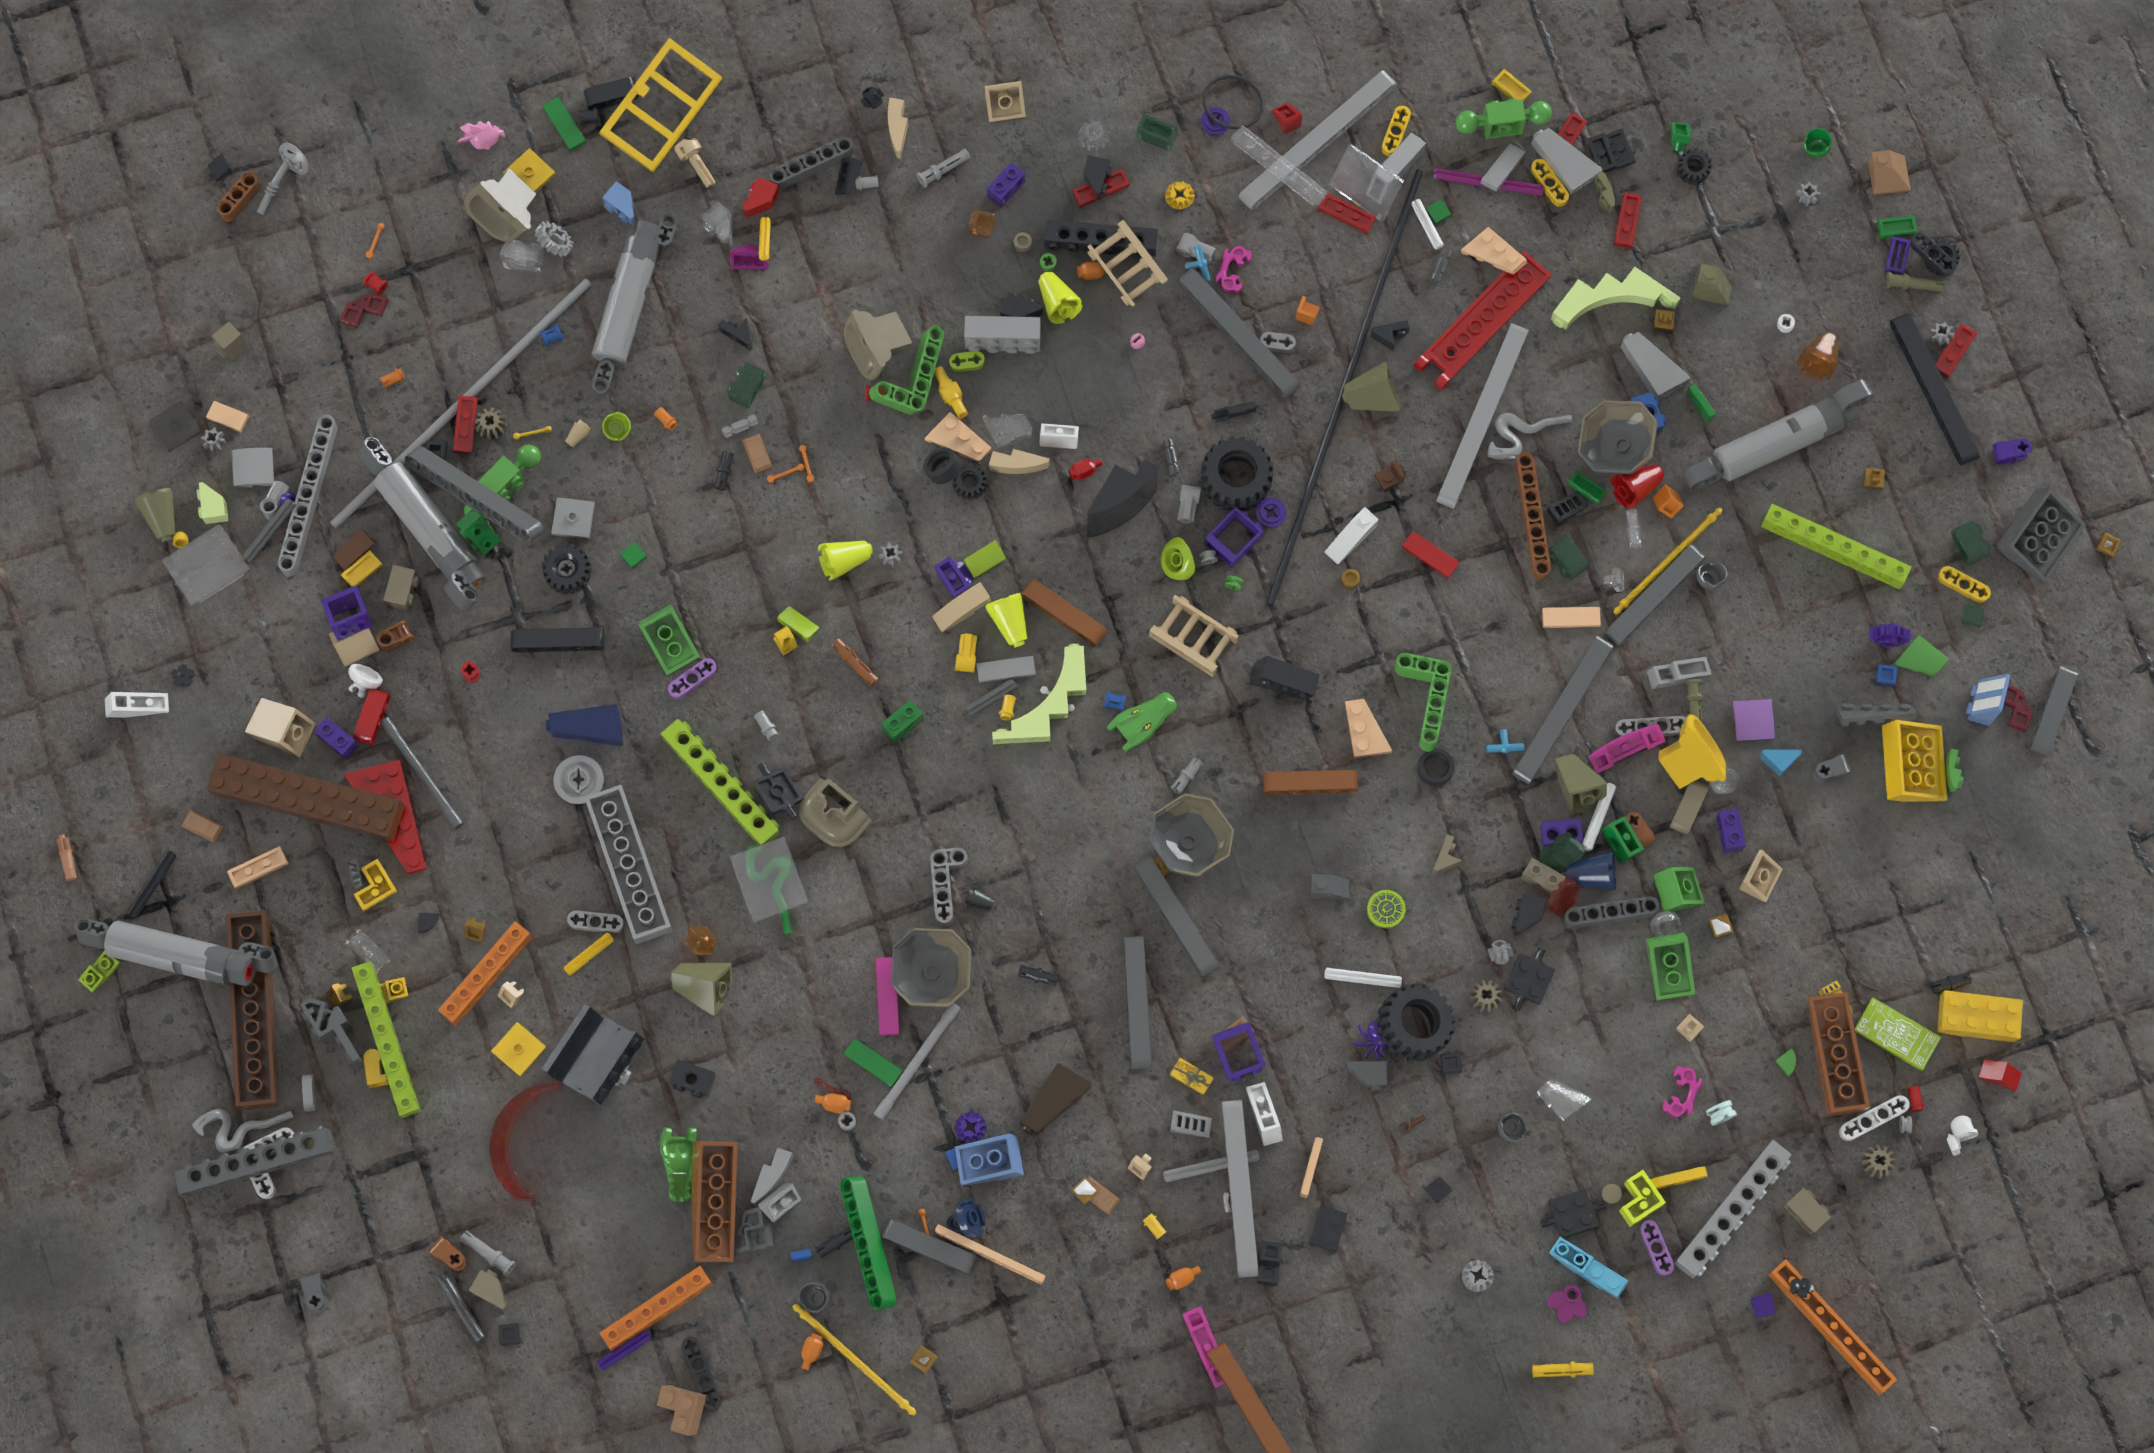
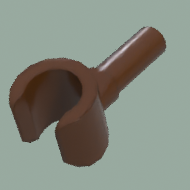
[1399,1115,1426,1134]

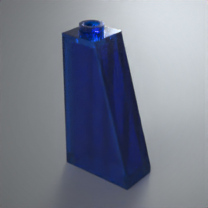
[546,704,623,746]

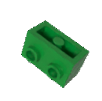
[456,509,501,555]

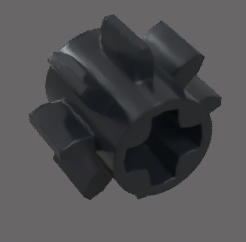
[860,86,884,109]

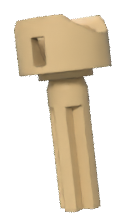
[675,138,715,188]

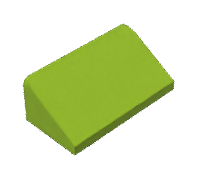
[964,540,1006,579]
[777,606,819,642]

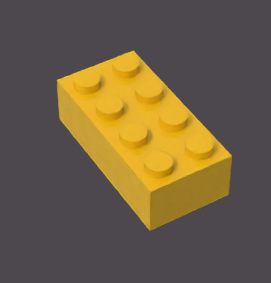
[1937,991,2023,1043]

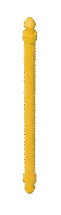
[1614,507,1722,615]
[793,1304,916,1416]

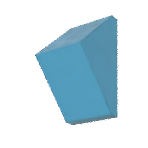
[1760,750,1801,777]

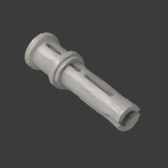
[916,149,971,188]
[459,1231,516,1277]

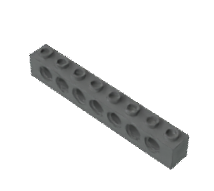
[174,1126,335,1197]

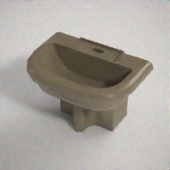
[464,169,536,242]
[844,309,912,380]
[799,778,872,847]

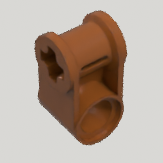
[377,620,416,652]
[1626,812,1656,848]
[428,1236,467,1271]

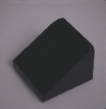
[207,154,232,181]
[1424,1176,1453,1204]

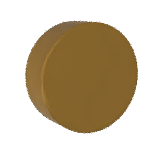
[1341,569,1360,589]

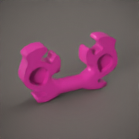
[1215,246,1252,294]
[1662,1066,1702,1118]

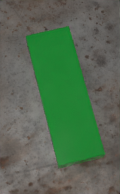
[542,97,586,152]
[843,1038,903,1088]

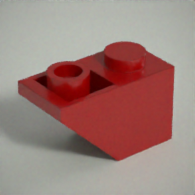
[742,177,779,218]

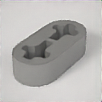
[1260,332,1296,353]
[302,1074,316,1112]

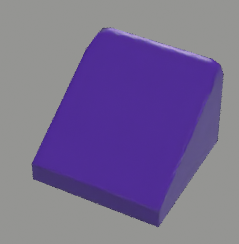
[1750,1292,1776,1318]

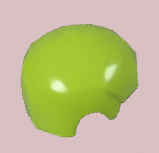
[602,412,631,441]

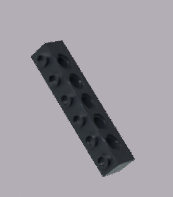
[1045,220,1158,257]

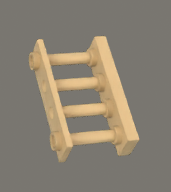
[1087,220,1168,307]
[1149,595,1238,677]

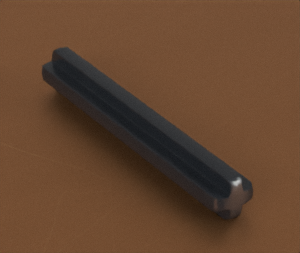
[126,850,176,919]

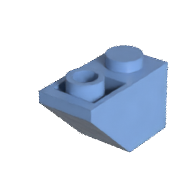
[602,181,635,226]

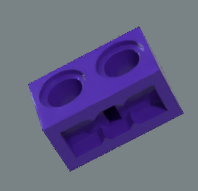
[987,163,1025,208]
[314,717,359,760]
[1716,809,1746,854]
[1540,819,1583,851]

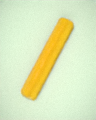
[759,217,770,261]
[564,932,614,975]

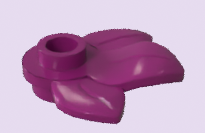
[1547,1285,1587,1323]

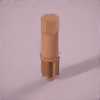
[57,834,77,881]

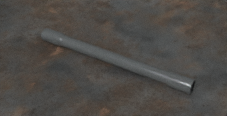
[380,717,464,830]

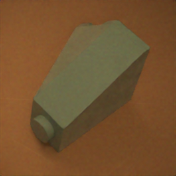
[1692,263,1732,306]
[1342,362,1400,411]
[1555,754,1607,817]
[670,963,732,1016]

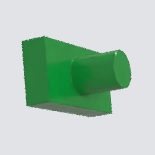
[1670,122,1691,151]

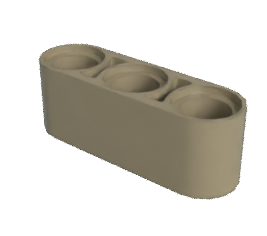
[1670,780,1709,835]

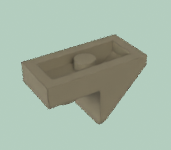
[1432,834,1462,875]

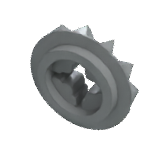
[1462,1260,1494,1292]

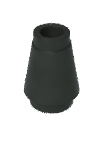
[965,888,995,910]

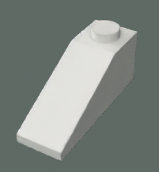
[1324,507,1379,565]
[105,692,169,718]
[1246,1082,1283,1146]

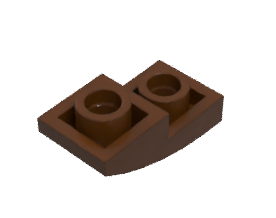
[332,529,375,570]

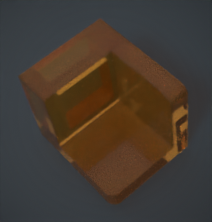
[969,209,995,237]
[685,926,717,955]

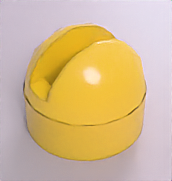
[173,531,188,548]

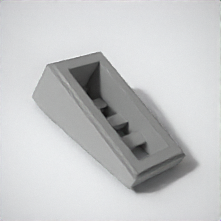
[1170,1111,1212,1138]

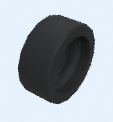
[923,447,961,484]
[1417,748,1455,787]

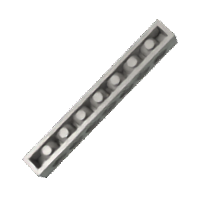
[1674,1140,1792,1279]

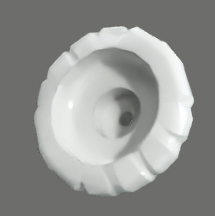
[348,664,383,698]

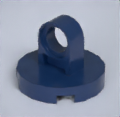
[946,1198,986,1238]

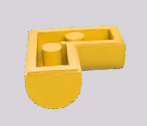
[353,859,397,912]

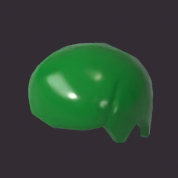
[1803,128,1832,158]

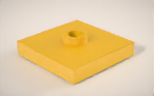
[503,148,556,193]
[491,1022,547,1077]

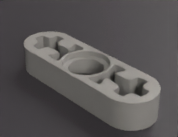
[567,911,624,934]

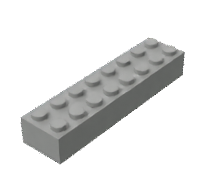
[585,785,673,944]

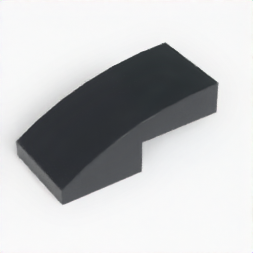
[1257,1241,1282,1286]

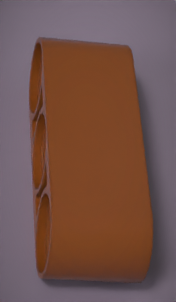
[217,172,261,222]

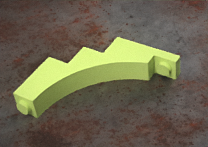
[1551,267,1681,330]
[992,644,1086,744]

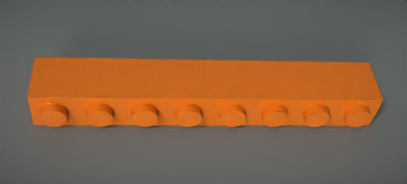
[1768,1259,1897,1396]

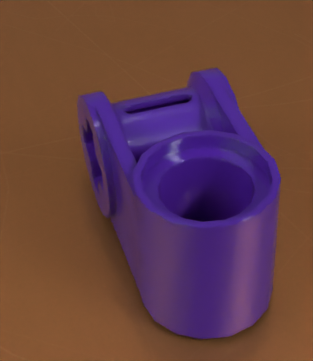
[1992,439,2031,465]

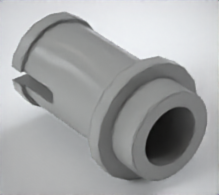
[855,175,879,191]

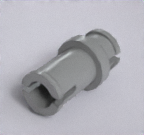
[754,711,779,741]

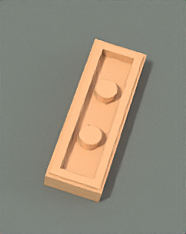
[1542,607,1601,628]
[227,846,289,889]
[1300,1137,1323,1198]

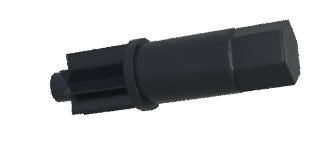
[1211,401,1256,422]

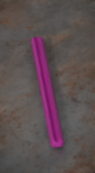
[1434,168,1543,196]

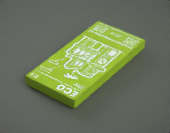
[1854,997,1941,1071]

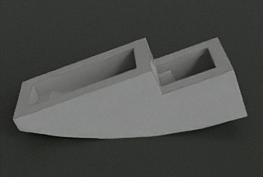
[1647,657,1712,689]
[751,1148,793,1206]

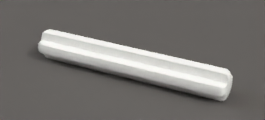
[1582,783,1616,851]
[1324,968,1402,988]

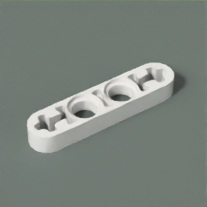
[1839,1095,1909,1141]

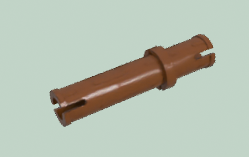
[832,638,879,687]

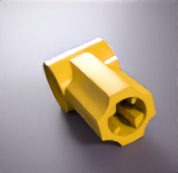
[955,633,977,673]

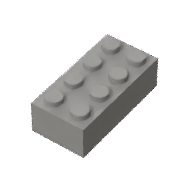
[964,316,1040,354]

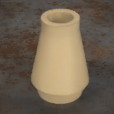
[565,419,591,448]

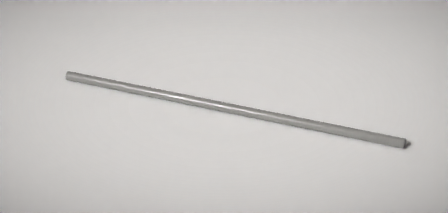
[330,278,592,529]

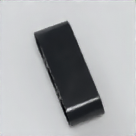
[583,77,640,110]

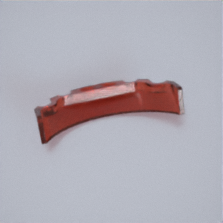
[489,1083,562,1203]

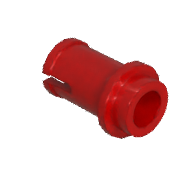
[1907,1086,1925,1112]

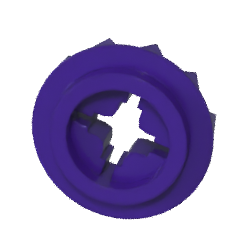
[1201,107,1230,136]
[1256,498,1286,528]
[955,1111,986,1143]

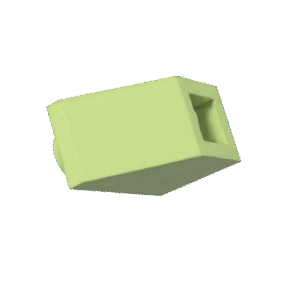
[196,482,228,524]

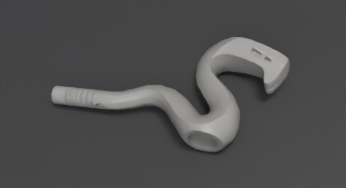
[1487,413,1572,460]
[192,1109,294,1155]

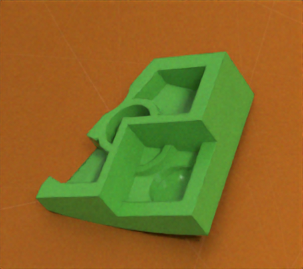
[1894,635,1949,677]

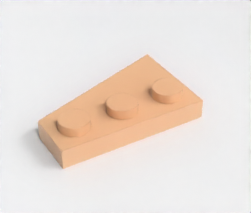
[1461,227,1527,274]
[925,412,992,463]
[1345,699,1392,758]

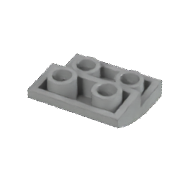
[232,448,274,488]

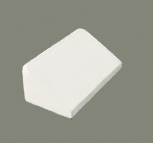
[1040,424,1079,449]

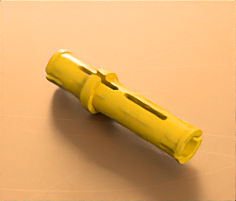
[1532,1361,1594,1378]

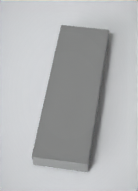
[1481,144,1526,192]
[976,656,1036,683]

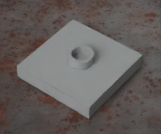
[551,497,595,539]

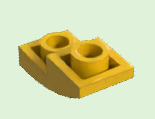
[380,977,408,1003]

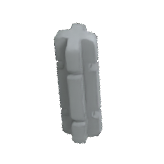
[722,414,758,438]

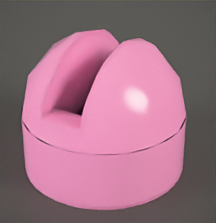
[1130,333,1145,350]

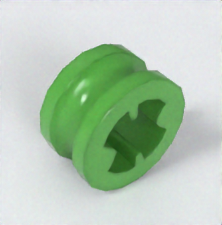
[1040,253,1057,272]
[1225,576,1243,591]

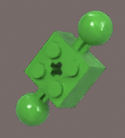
[1455,98,1552,139]
[464,444,541,519]

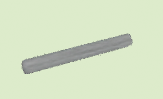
[1163,1150,1260,1182]

